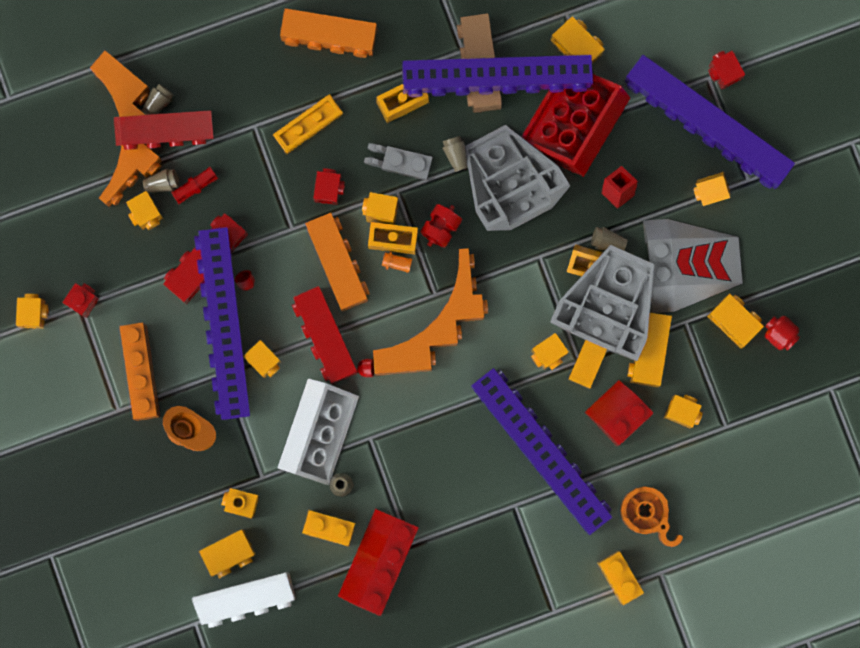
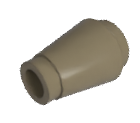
[141,84,174,115]
[442,136,468,172]
[143,168,179,193]
[591,227,627,251]
[330,473,353,497]

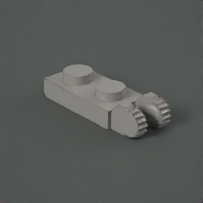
[364,143,432,181]

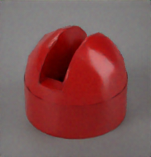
[234,270,255,291]
[357,359,375,378]

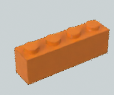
[280,9,377,58]
[305,213,370,312]
[120,322,160,421]

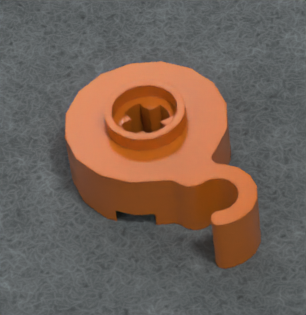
[620,487,683,547]

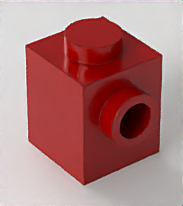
[708,51,745,90]
[602,166,638,209]
[313,169,345,205]
[62,283,99,318]

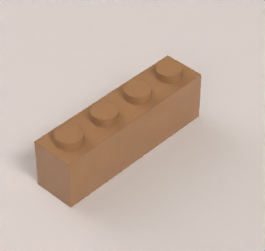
[456,14,502,113]

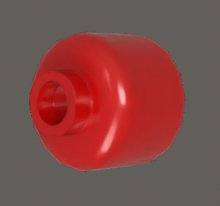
[765,316,800,351]

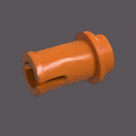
[382,251,412,273]

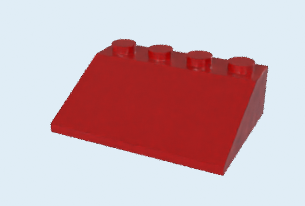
[521,74,630,177]

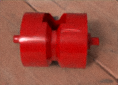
[420,204,462,248]

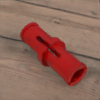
[171,167,218,205]

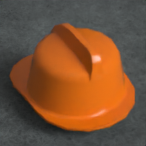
[163,406,216,451]

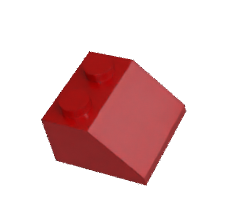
[585,380,653,446]

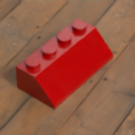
[338,509,419,616]

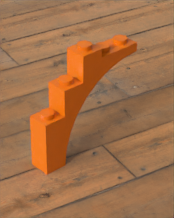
[90,51,162,208]
[373,248,488,376]

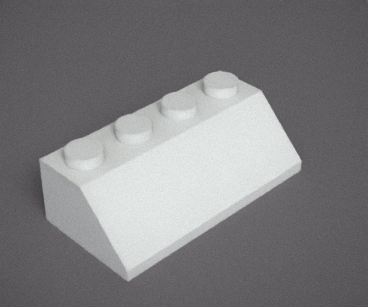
[278,378,359,485]
[192,572,296,628]

